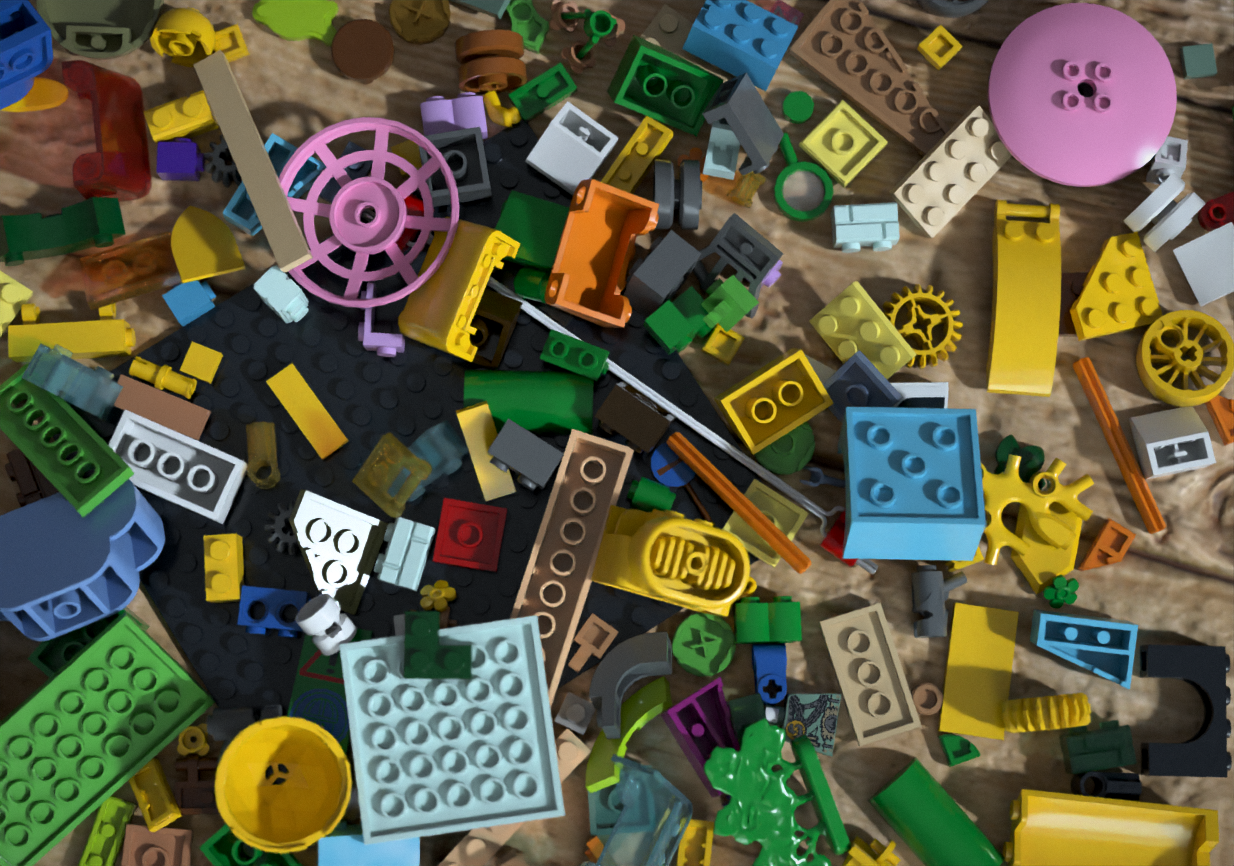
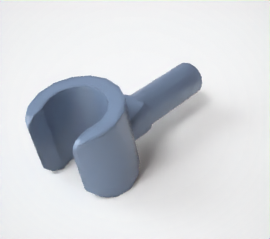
[799,466,845,488]

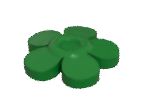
[1043,575,1079,609]

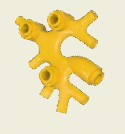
[981,454,1094,565]

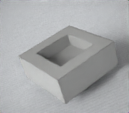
[555,692,596,735]

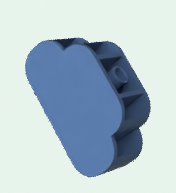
[0,479,165,641]

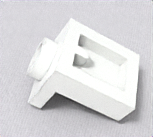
[1146,136,1188,185]

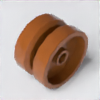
[455,29,527,94]

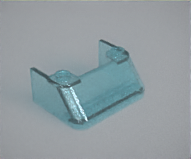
[580,754,693,866]

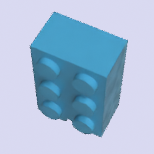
[682,0,799,91]

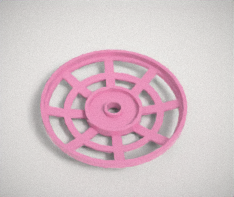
[278,117,460,308]

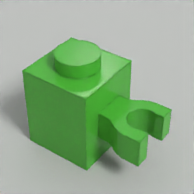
[701,275,759,332]

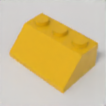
[713,348,834,455]

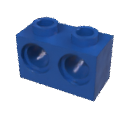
[237,585,311,638]

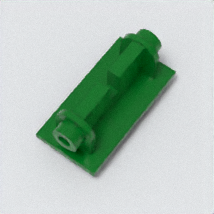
[539,329,609,382]

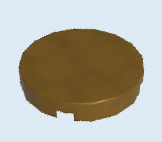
[389,0,451,45]

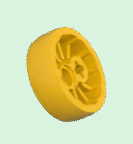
[1136,310,1234,407]

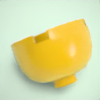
[150,7,216,67]

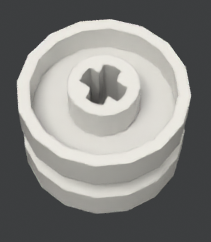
[1123,172,1206,252]

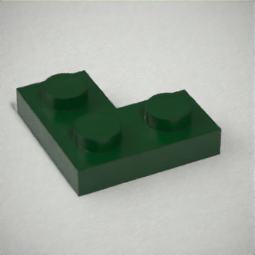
[404,611,473,679]

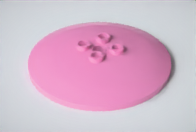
[988,3,1177,187]

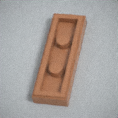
[108,374,211,441]

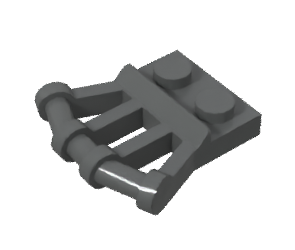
[693,213,783,319]

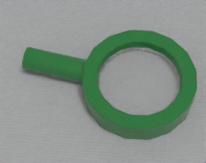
[773,133,834,222]

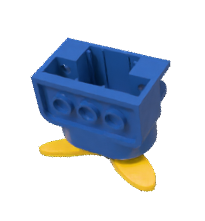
[0,0,68,112]

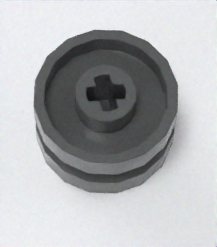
[653,159,702,230]

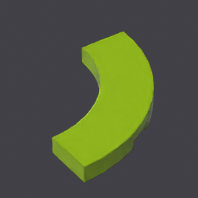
[585,676,672,793]

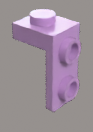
[358,282,405,357]

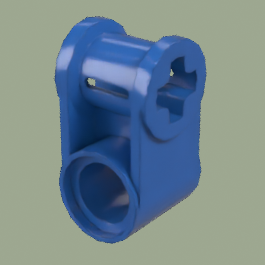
[752,643,787,705]

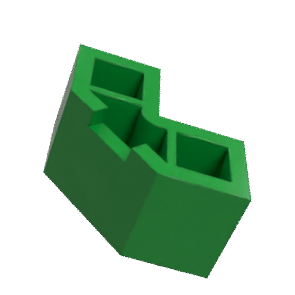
[644,286,715,355]

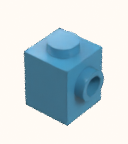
[162,279,216,327]

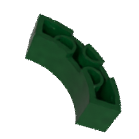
[0,197,126,266]

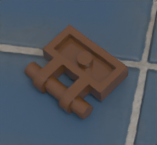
[174,755,221,815]

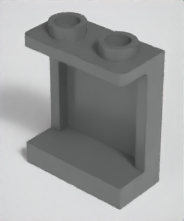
[702,73,784,175]

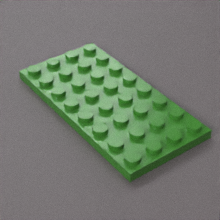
[0,611,215,866]

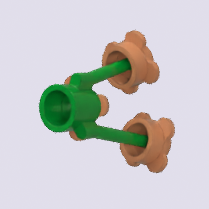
[549,0,625,75]

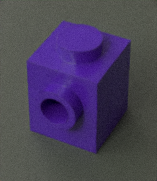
[156,138,206,181]

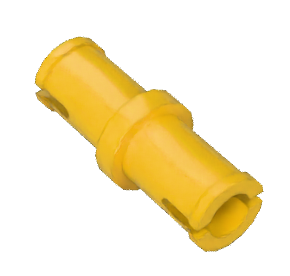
[129,356,197,399]

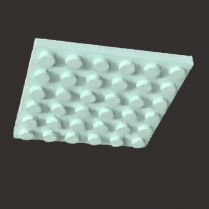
[339,615,565,845]

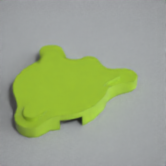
[252,0,338,46]

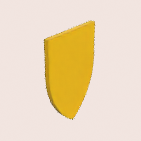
[171,206,245,284]

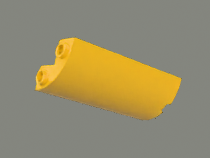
[1002,789,1219,866]

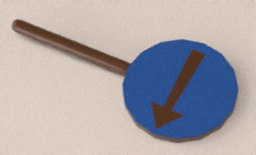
[651,442,717,528]

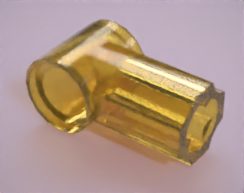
[246,422,281,489]

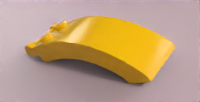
[986,199,1061,397]

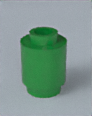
[513,266,551,303]
[626,476,676,513]

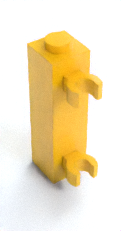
[8,299,136,363]

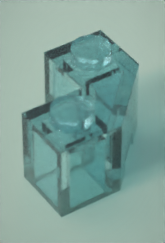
[22,343,123,421]
[373,420,469,504]

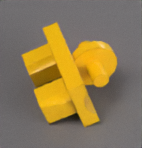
[842,836,901,866]

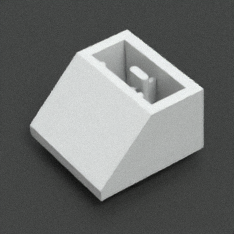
[525,101,619,196]
[1129,406,1216,480]

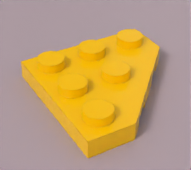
[1070,232,1163,341]

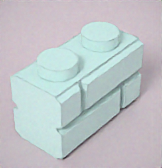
[831,202,900,253]
[254,265,309,324]
[374,517,436,592]

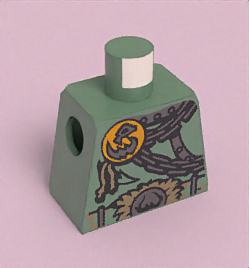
[763,694,841,756]

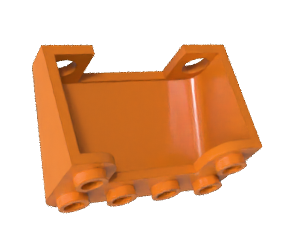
[545,179,659,328]

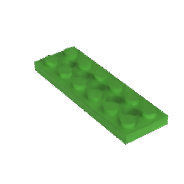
[0,363,135,517]

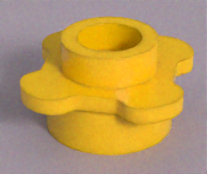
[177,723,210,756]

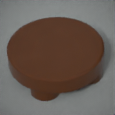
[331,19,395,84]

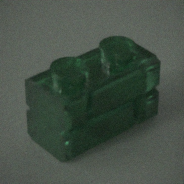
[1059,720,1137,774]

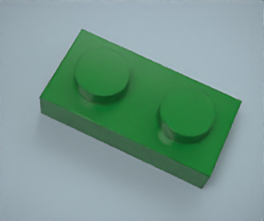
[508,62,578,123]

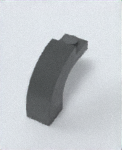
[589,632,672,739]

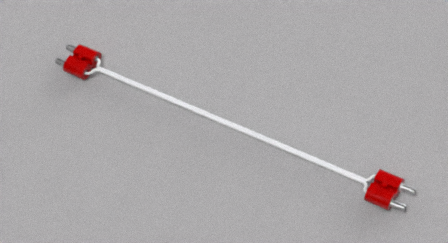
[361,193,878,574]

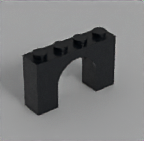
[1140,645,1232,778]

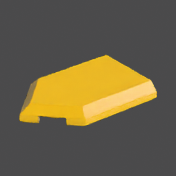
[1010,502,1083,595]

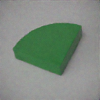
[938,734,981,767]

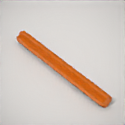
[1073,357,1166,534]
[666,432,812,574]

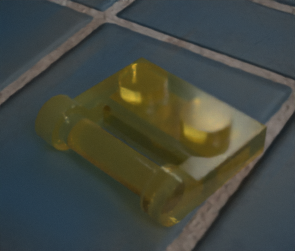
[352,432,432,518]

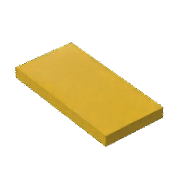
[938,603,1019,740]

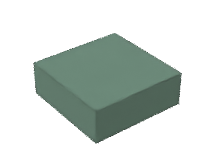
[1179,43,1217,79]

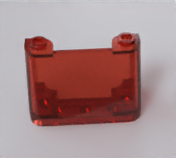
[61,60,152,202]

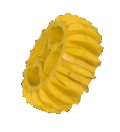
[882,284,963,370]
[1001,693,1091,733]

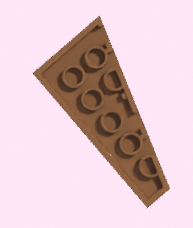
[789,0,950,157]

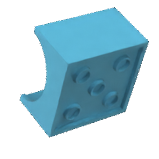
[837,407,986,561]

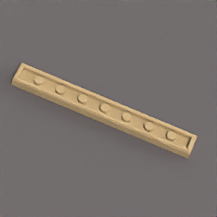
[194,50,313,273]

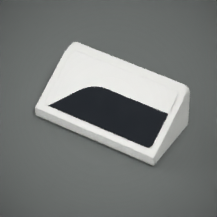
[890,382,949,408]

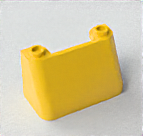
[398,216,520,362]

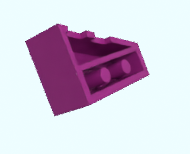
[660,676,740,798]

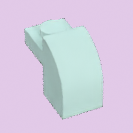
[703,118,740,180]

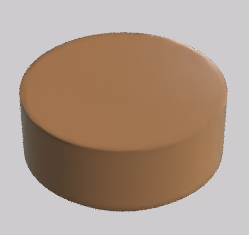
[911,683,943,715]

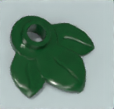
[993,435,1046,490]

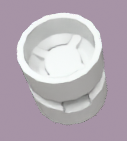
[295,593,357,656]

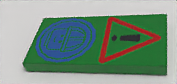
[287,628,373,756]

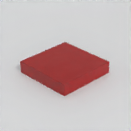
[433,498,508,573]

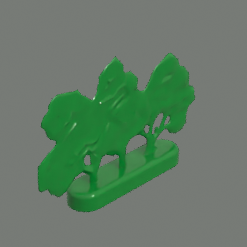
[704,718,851,866]

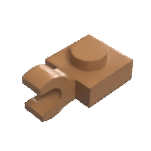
[568,613,619,673]

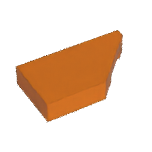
[1077,518,1136,571]

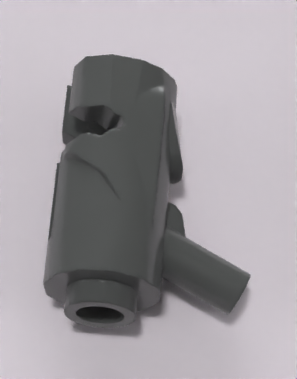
[911,565,967,638]
[207,705,283,763]

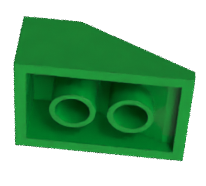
[607,35,724,136]

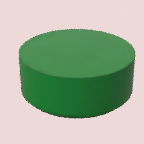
[782,91,814,124]

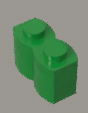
[734,596,802,644]

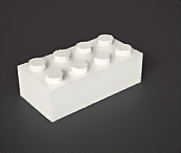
[109,410,249,524]

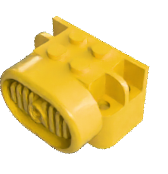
[591,505,750,617]

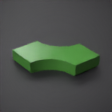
[505,0,550,54]

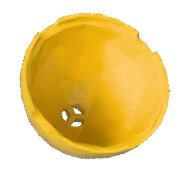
[215,716,352,853]

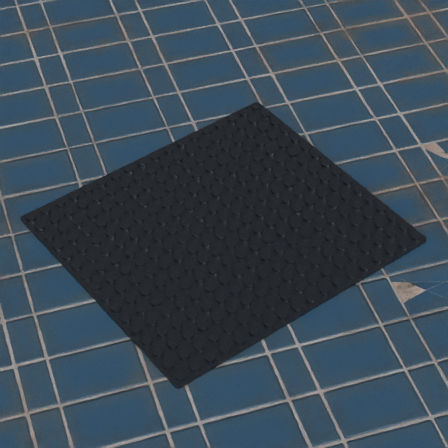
[42,120,763,848]

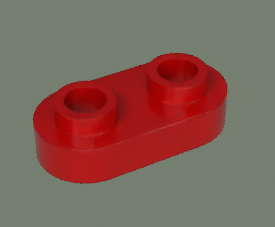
[1198,191,1234,232]

